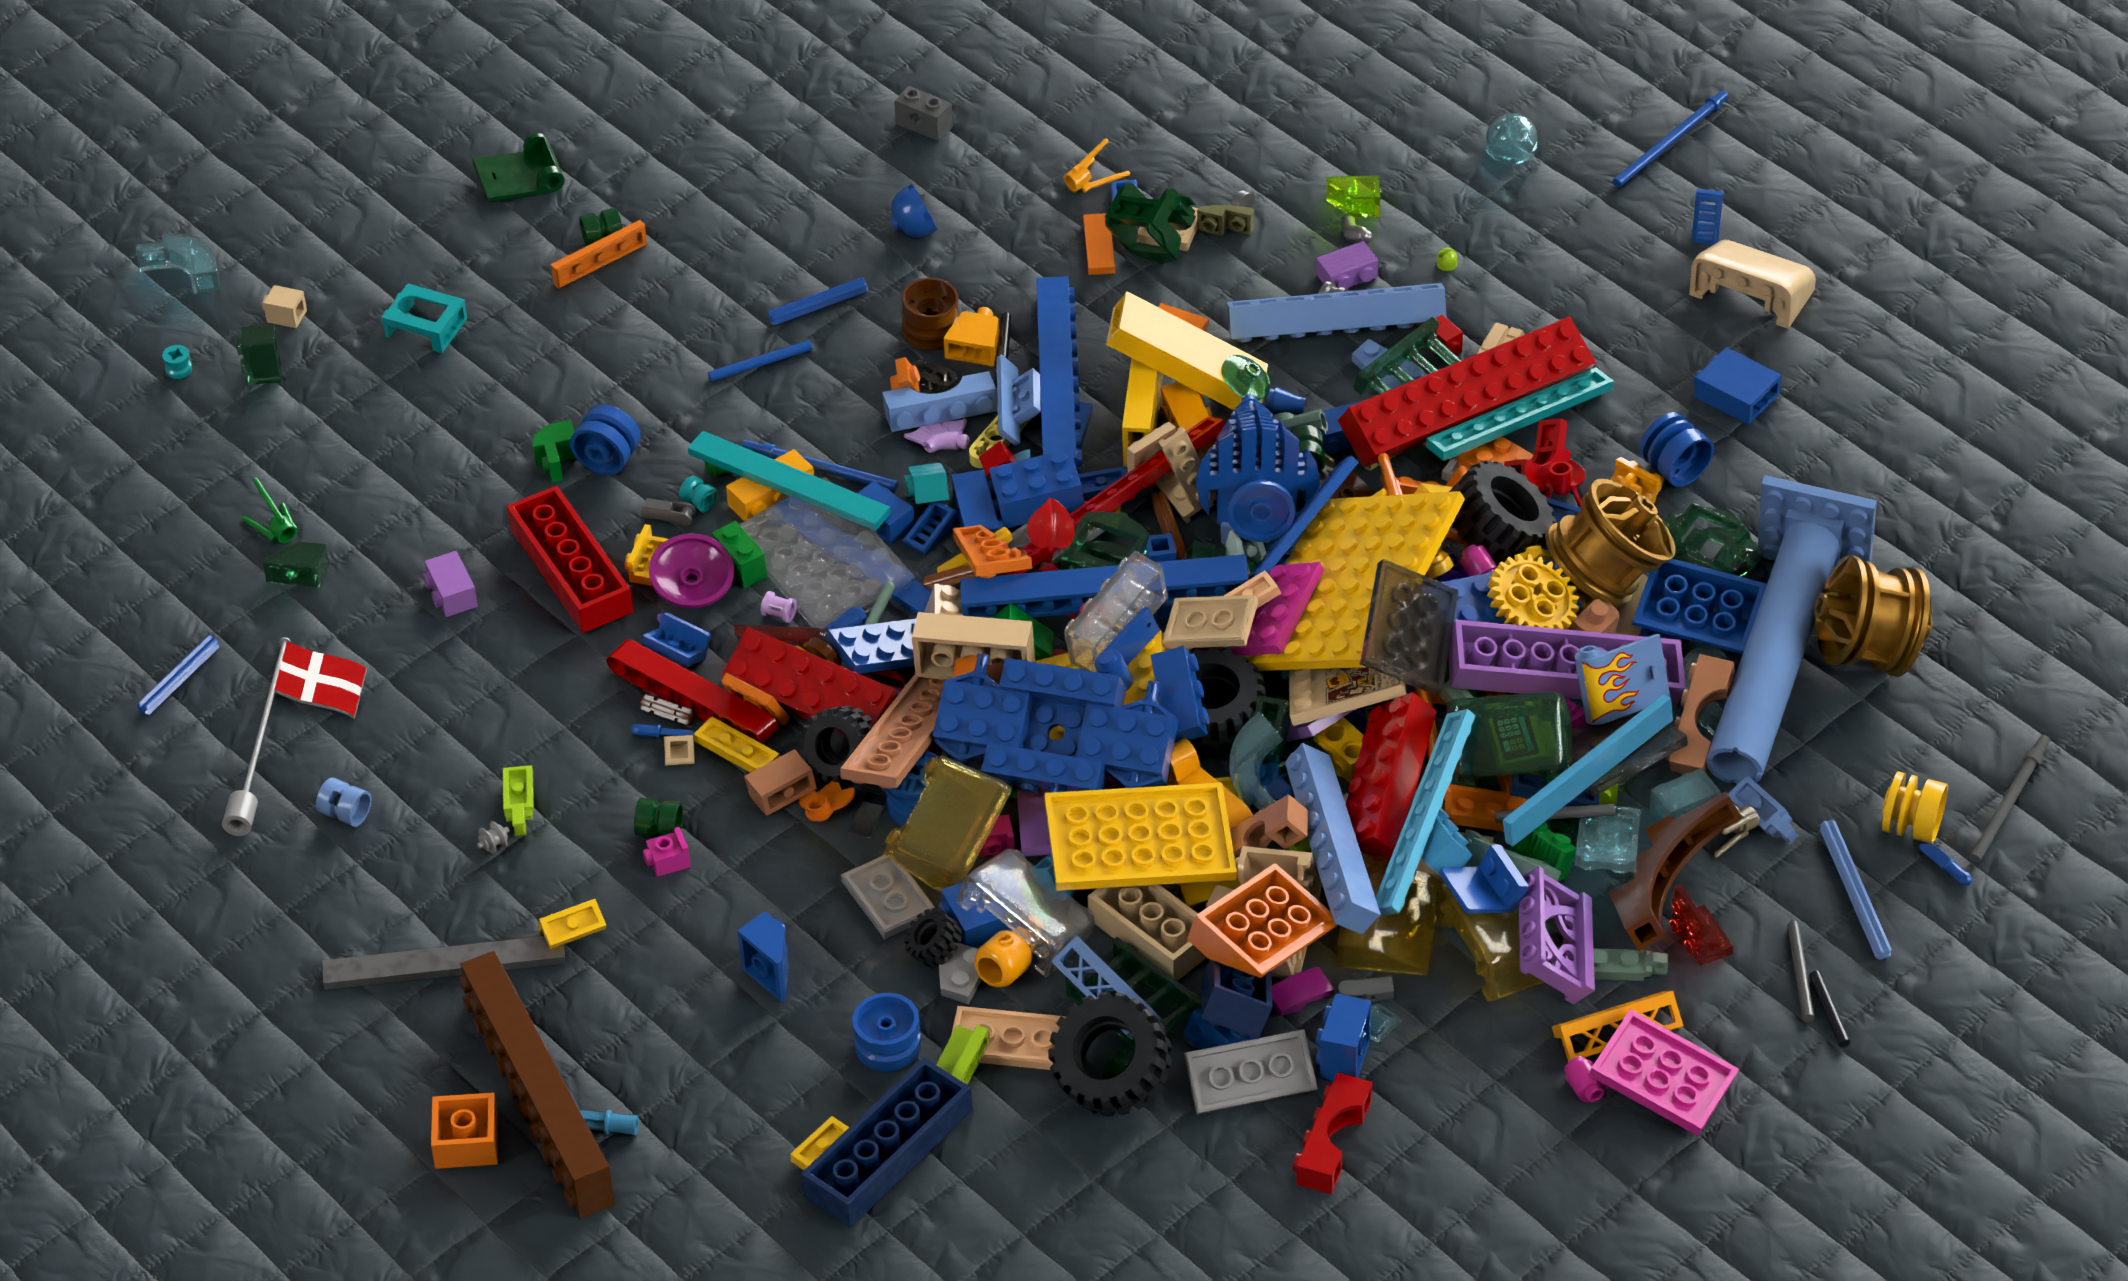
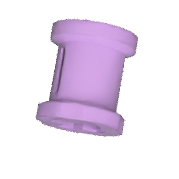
[760,591,797,623]

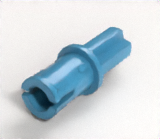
[580,1110,639,1136]

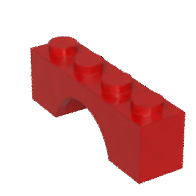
[1293,1072,1373,1195]

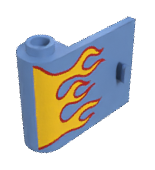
[1574,634,1671,725]

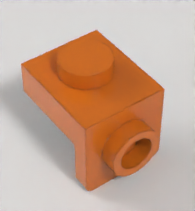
[890,357,920,392]

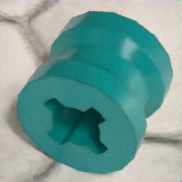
[162,345,192,379]

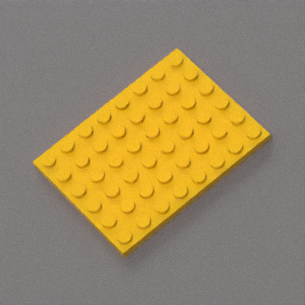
[1244,491,1465,671]

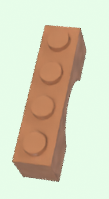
[1665,654,1735,779]

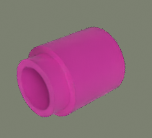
[1460,544,1497,577]
[1564,1056,1607,1102]

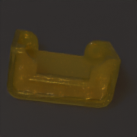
[883,755,1012,893]
[1436,882,1553,1002]

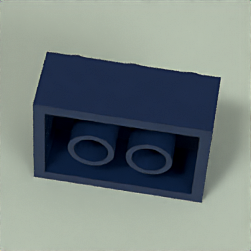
[1201,959,1272,1039]

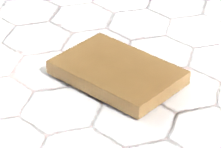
[1162,595,1258,649]

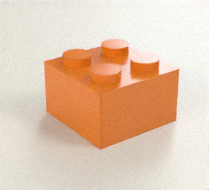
[431,1093,498,1169]

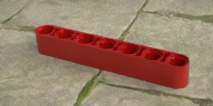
[606,639,779,744]

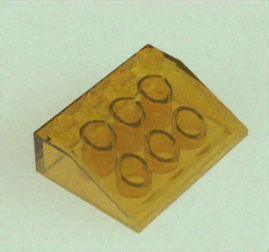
[1337,853,1440,976]

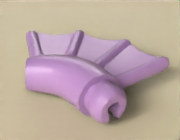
[904,418,969,453]

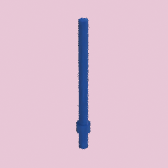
[742,440,898,492]

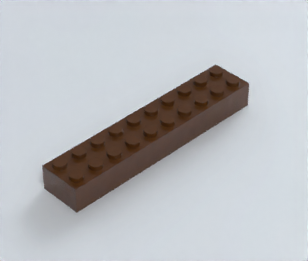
[458,951,615,1218]

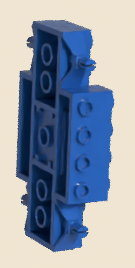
[933,653,1179,794]

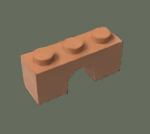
[1230,794,1308,859]

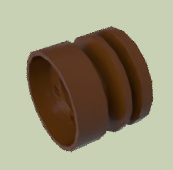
[902,278,958,350]

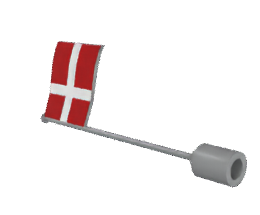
[222,637,367,836]

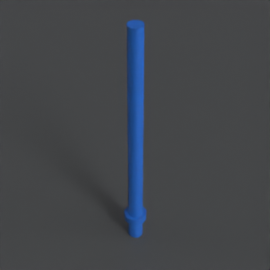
[1613,90,1729,188]

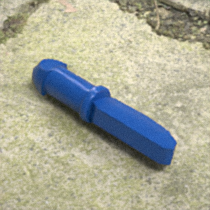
[630,724,695,739]
[1919,843,1972,886]

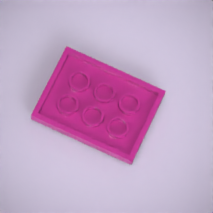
[1589,1009,1739,1136]

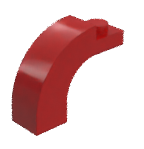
[1504,418,1571,492]

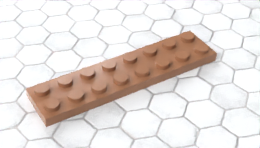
[840,673,947,789]

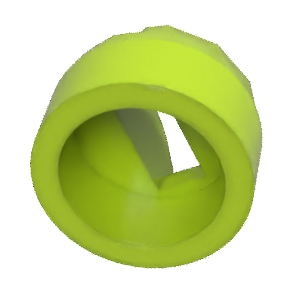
[1436,247,1458,271]

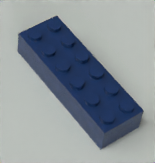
[801,1058,973,1228]

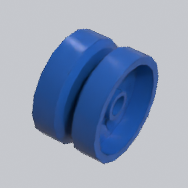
[570,404,641,475]
[852,993,921,1072]

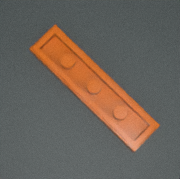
[551,220,647,289]

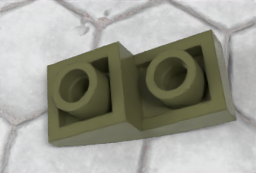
[1197,205,1254,236]

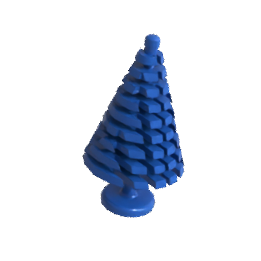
[1196,394,1320,542]

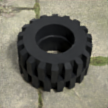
[799,706,873,782]

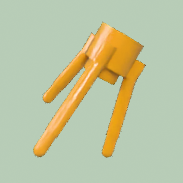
[1063,139,1130,193]

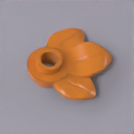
[799,780,855,822]

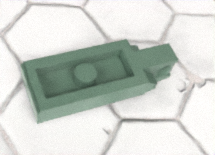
[1593,948,1668,981]

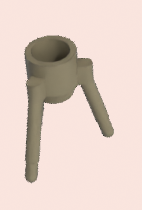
[1713,805,1759,858]

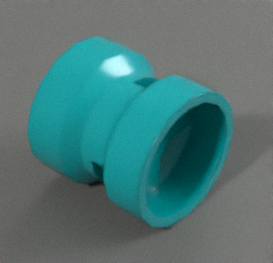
[679,475,718,513]

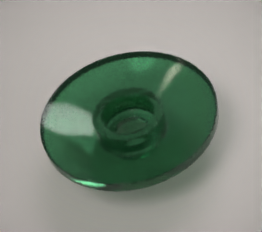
[1221,354,1270,400]

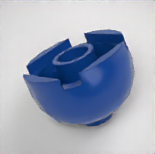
[889,184,938,238]

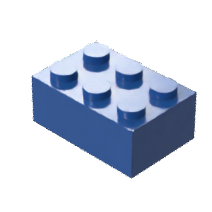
[989,449,1085,528]

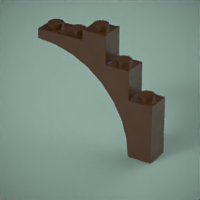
[1609,791,1742,951]

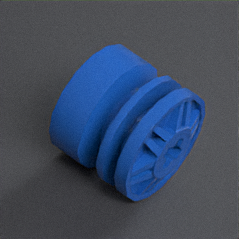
[1639,412,1714,487]
[886,750,948,828]

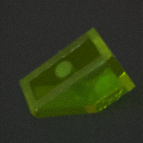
[1326,176,1380,217]

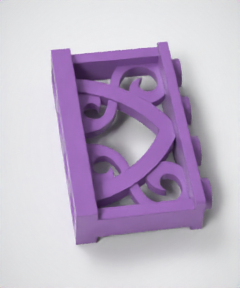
[1519,866,1595,1005]

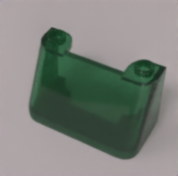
[1447,692,1572,788]

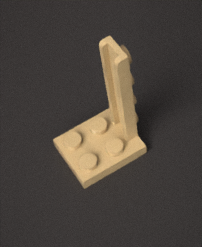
[1155,426,1216,524]

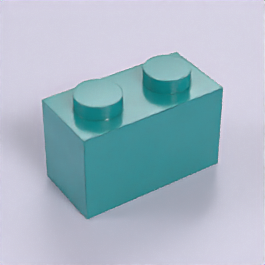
[904,462,949,504]

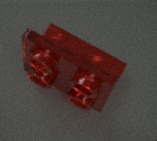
[1670,884,1733,966]

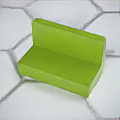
[936,1024,991,1085]

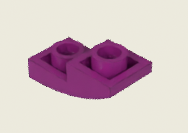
[1272,967,1335,1016]

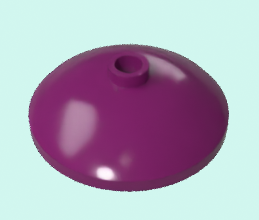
[649,534,734,608]

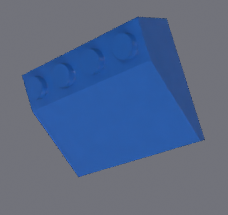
[1632,559,1767,654]

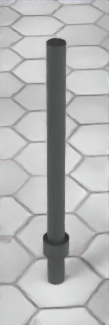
[1969,735,2050,863]

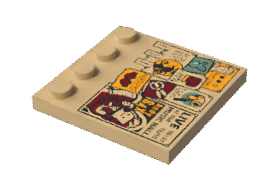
[1289,640,1406,726]

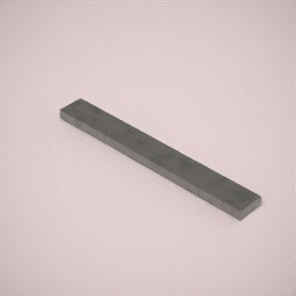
[322,936,565,990]

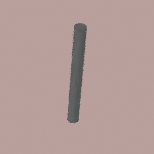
[1495,804,1615,823]
[1787,921,1815,1022]

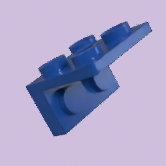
[1439,845,1529,914]

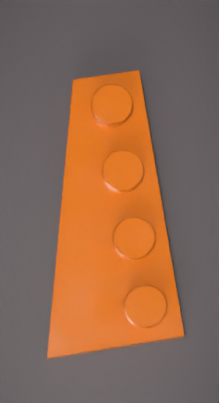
[953,525,1032,578]

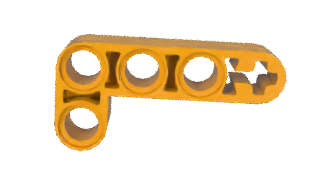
[1166,738,1253,829]

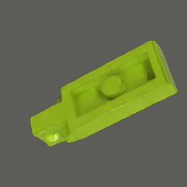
[503,765,534,836]

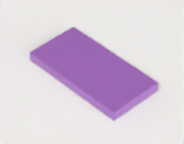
[1017,789,1051,857]

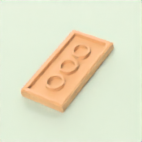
[951,1006,1066,1070]

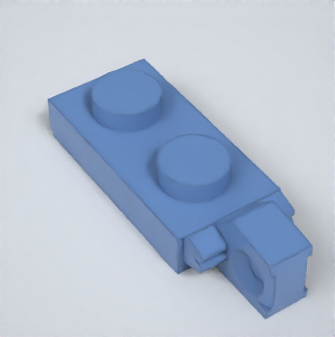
[1728,775,1798,844]

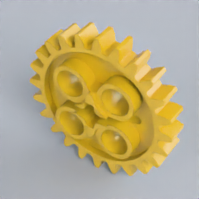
[1487,554,1579,630]

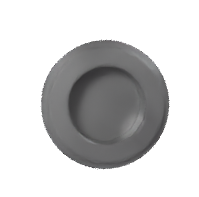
[1231,190,1255,209]

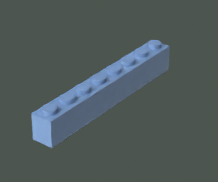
[1227,283,1447,342]
[1285,743,1381,935]

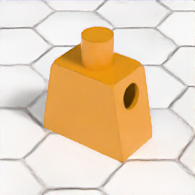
[944,307,999,367]

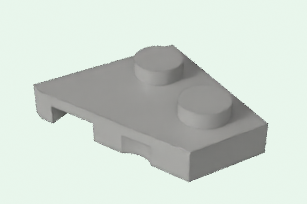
[939,942,982,1004]

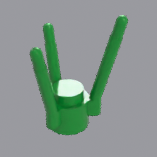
[242,477,298,543]

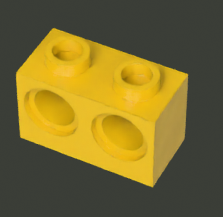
[1314,717,1364,783]

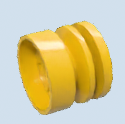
[1882,771,1948,844]

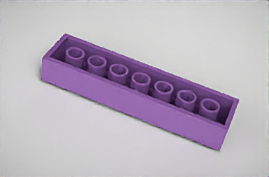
[1447,620,1686,707]

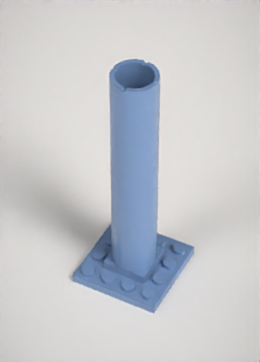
[1706,475,1877,785]

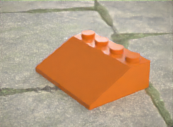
[1187,863,1338,978]

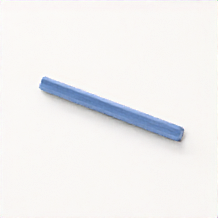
[1820,819,1892,960]

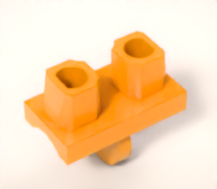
[1611,457,1664,504]

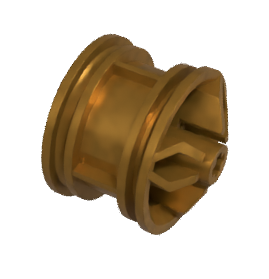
[1545,479,1675,608]
[1814,555,1932,677]

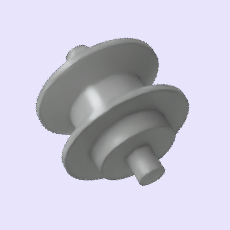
[477,821,509,854]

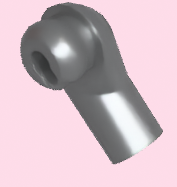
[1341,215,1372,244]

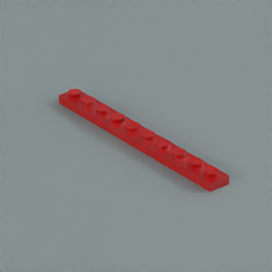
[1002,416,1225,574]

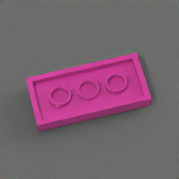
[1230,562,1324,656]

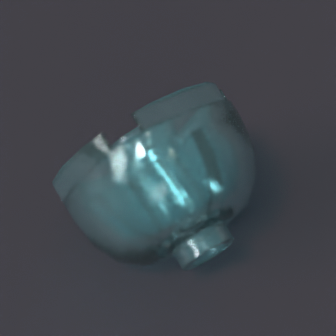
[1486,113,1538,164]

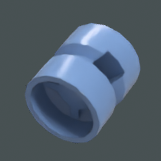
[316,778,372,827]

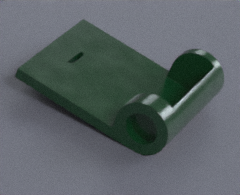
[472,133,565,202]

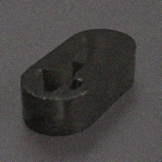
[911,359,958,393]

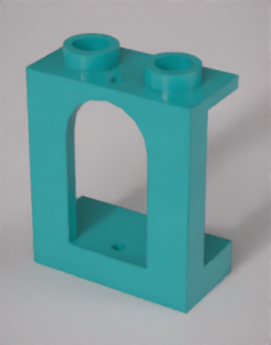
[382,284,467,353]

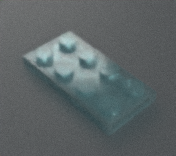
[1574,804,1641,873]

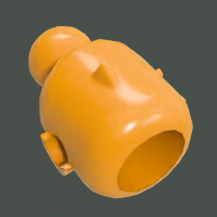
[974,926,1039,988]

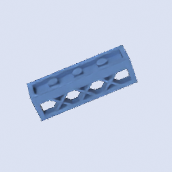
[1051,935,1163,1038]

